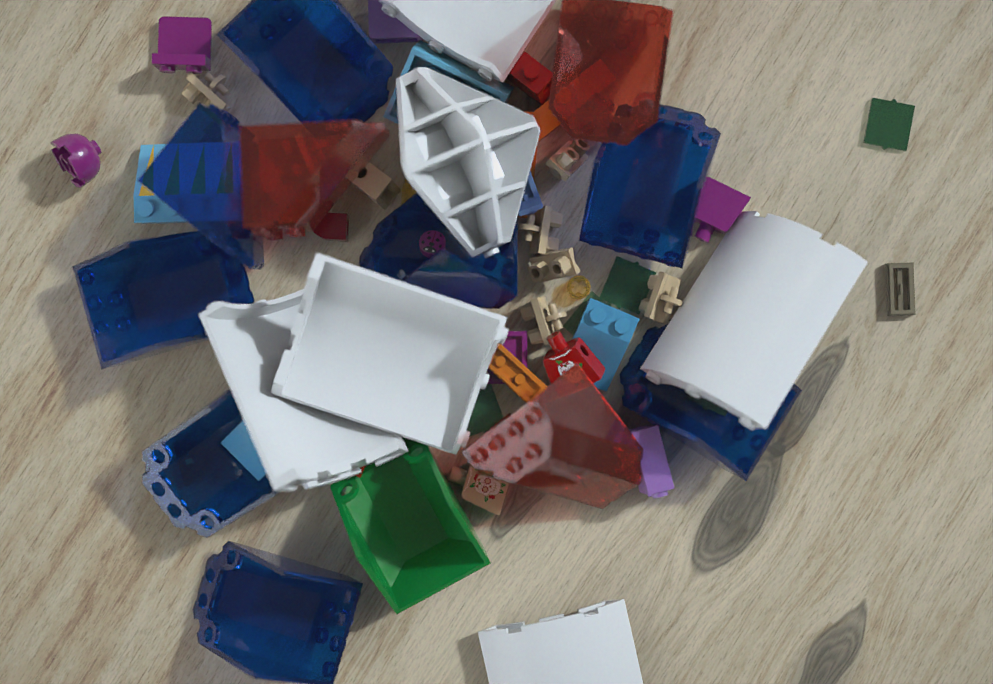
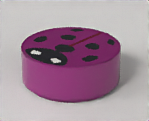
[419,230,446,258]

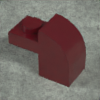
[305,186,349,242]

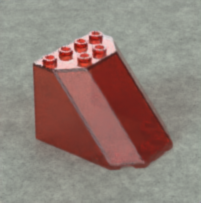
[548,0,674,145]
[239,120,390,240]
[462,363,643,509]

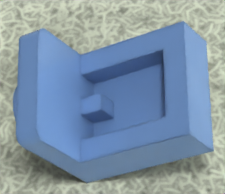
[518,172,543,216]

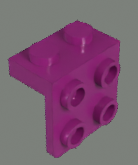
[152,16,212,74]

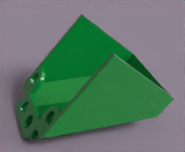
[330,437,491,614]

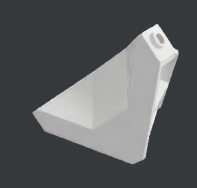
[396,67,541,258]

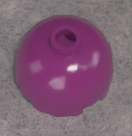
[50,133,102,188]

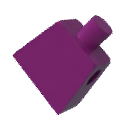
[690,175,751,243]

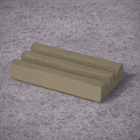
[885,262,915,316]

